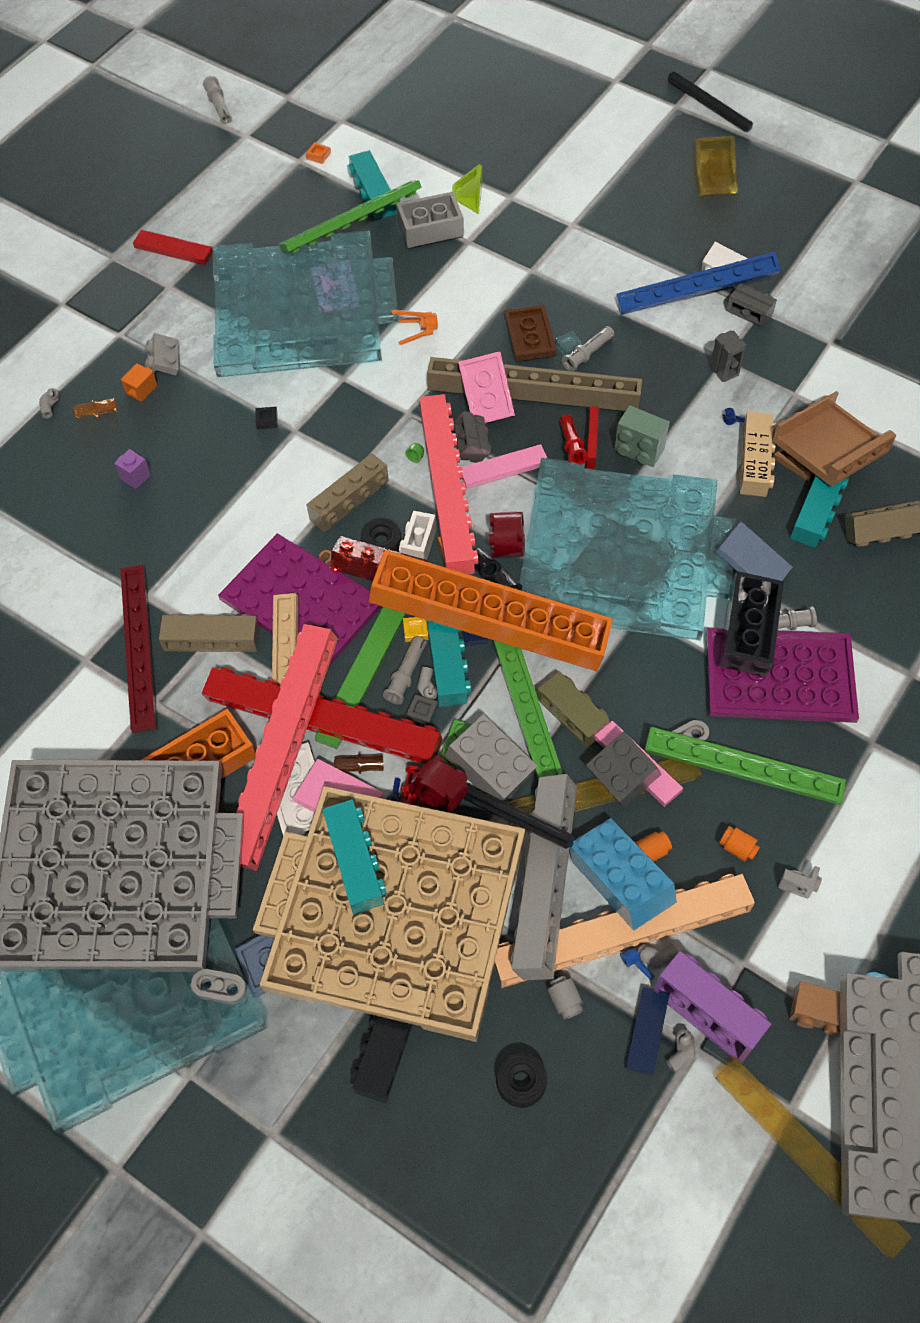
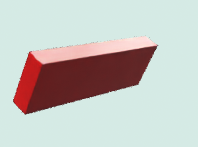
[586,406,599,472]

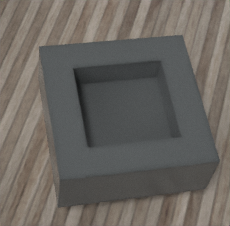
[406,694,438,726]

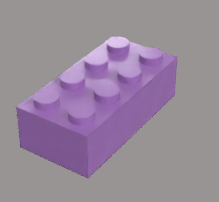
[653,951,771,1064]

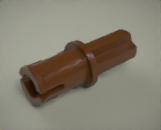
[334,754,384,774]

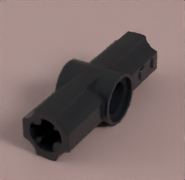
[473,546,523,590]

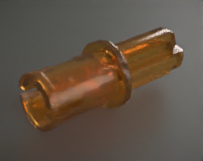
[73,398,117,418]

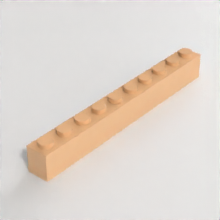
[494,874,755,988]

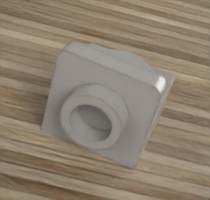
[778,866,822,899]

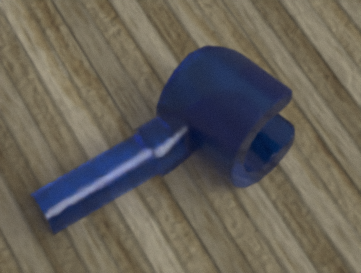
[722,408,745,425]
[386,778,401,802]

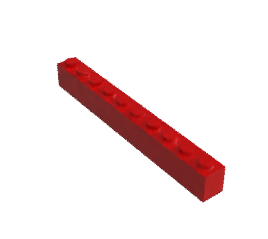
[201,667,443,764]

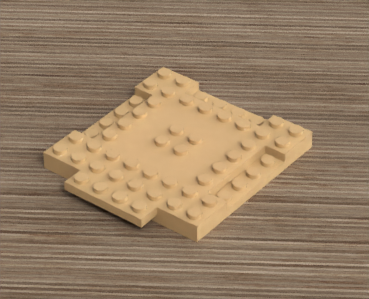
[253,786,525,1042]

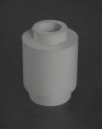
[547,976,584,1020]

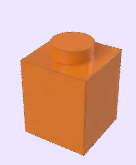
[120,363,157,402]

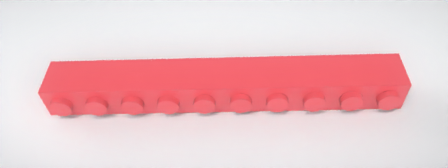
[419,394,478,575]
[236,624,338,871]

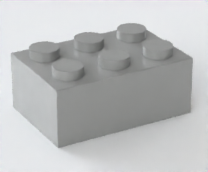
[396,191,464,248]
[444,714,537,802]

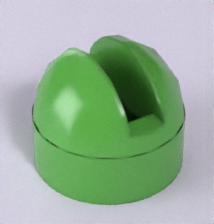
[405,443,424,463]

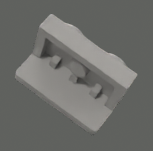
[145,333,179,376]

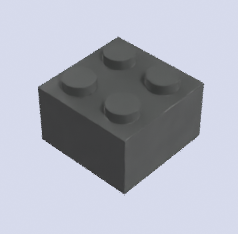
[586,731,662,808]

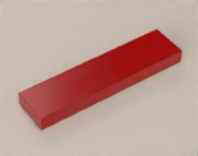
[133,229,213,265]

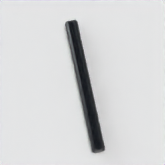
[668,71,753,132]
[464,785,574,849]

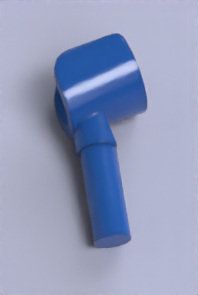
[621,949,655,981]

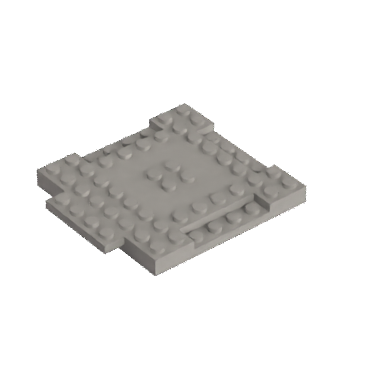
[0,760,244,972]
[840,952,920,1224]

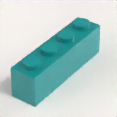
[347,150,397,220]
[790,475,849,548]
[427,620,471,707]
[322,799,387,915]

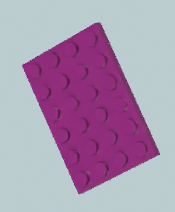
[218,533,382,668]
[706,628,859,723]

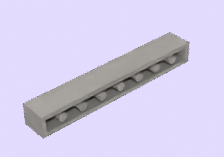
[511,774,577,980]

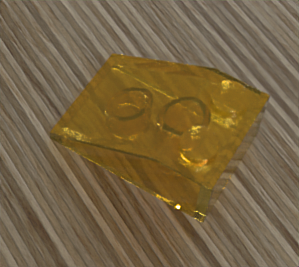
[693,136,738,196]

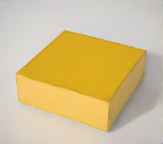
[403,617,429,642]

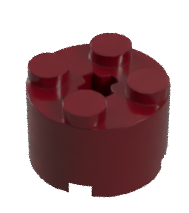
[489,511,525,558]
[409,756,468,813]

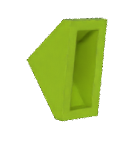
[452,164,482,214]

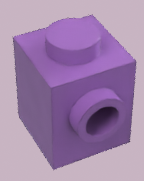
[114,449,151,489]

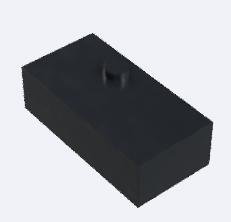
[718,571,784,677]

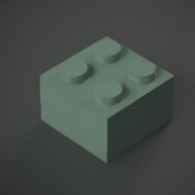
[614,405,670,468]

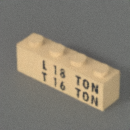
[740,411,777,497]

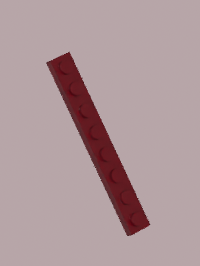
[120,565,157,734]

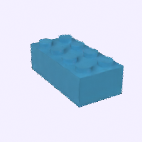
[570,818,677,931]

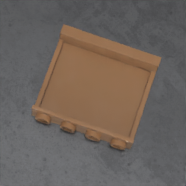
[773,391,897,487]

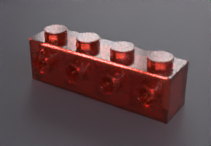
[330,536,428,581]

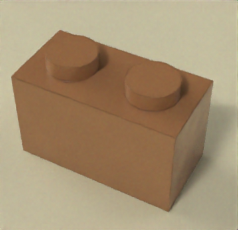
[789,981,840,1036]

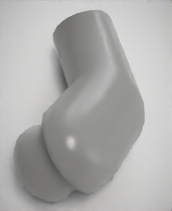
[417,667,437,700]
[637,944,678,967]
[666,1029,695,1072]

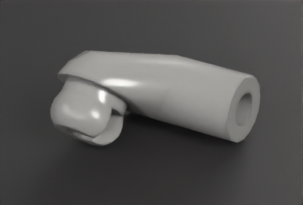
[39,388,59,419]

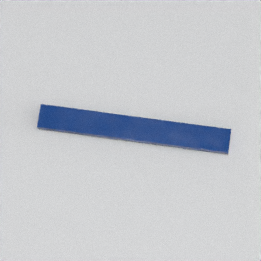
[616,252,781,315]

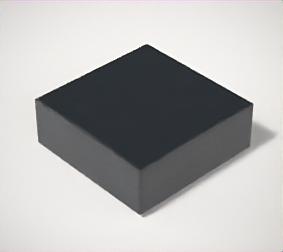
[255,406,278,429]

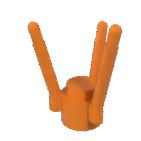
[391,310,438,345]

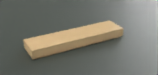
[272,593,298,686]

